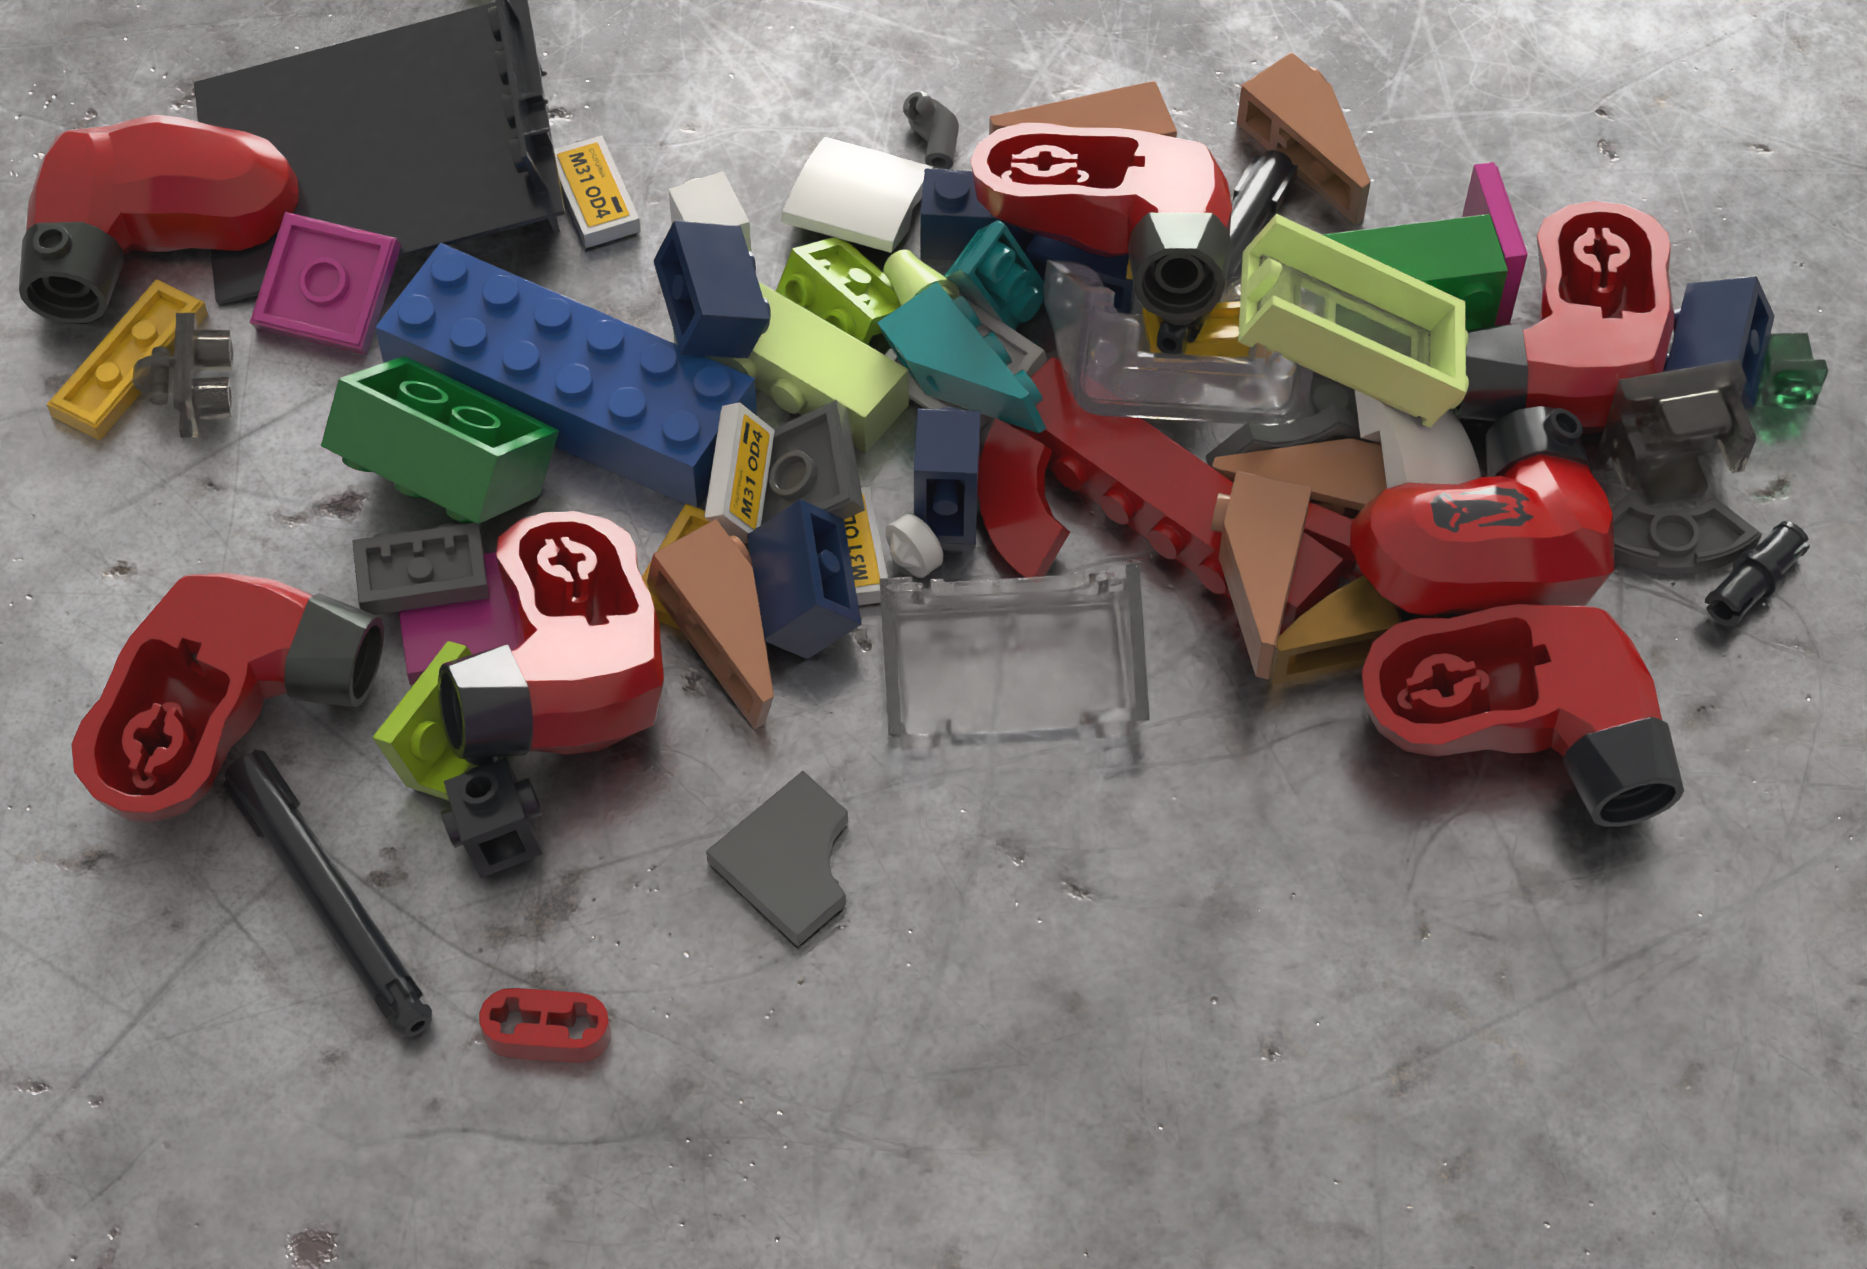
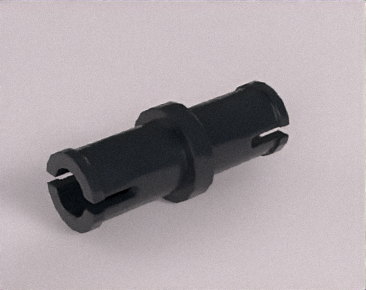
[1705,521,1810,627]

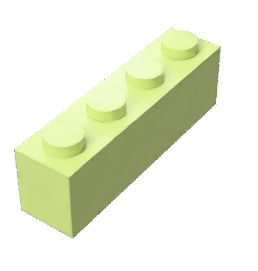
[673,282,909,453]

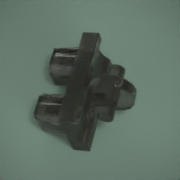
[132,313,234,437]

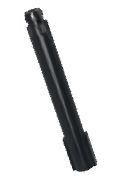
[1156,150,1298,356]
[223,749,432,1037]

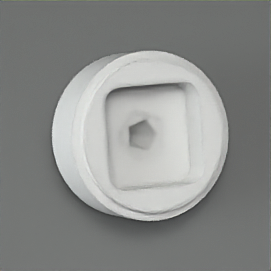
[885,514,943,578]

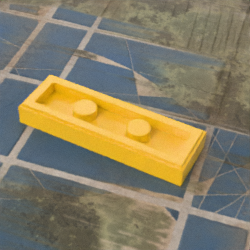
[47,279,208,441]

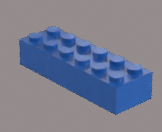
[375,243,757,508]

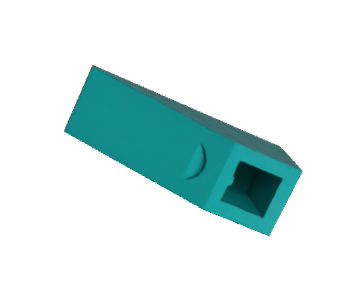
[944,220,1047,330]
[877,282,1046,433]

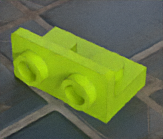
[776,237,901,345]
[372,641,478,800]

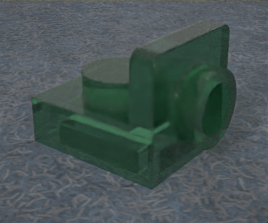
[1755,332,1828,408]

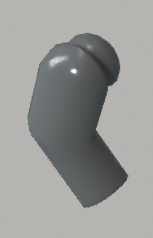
[903,91,959,169]

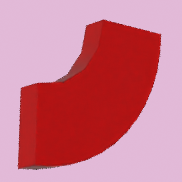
[978,418,1070,586]

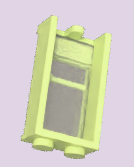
[1238,214,1469,428]

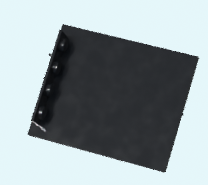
[194,0,565,305]

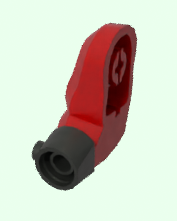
[19,115,299,323]
[970,123,1233,325]
[71,573,384,823]

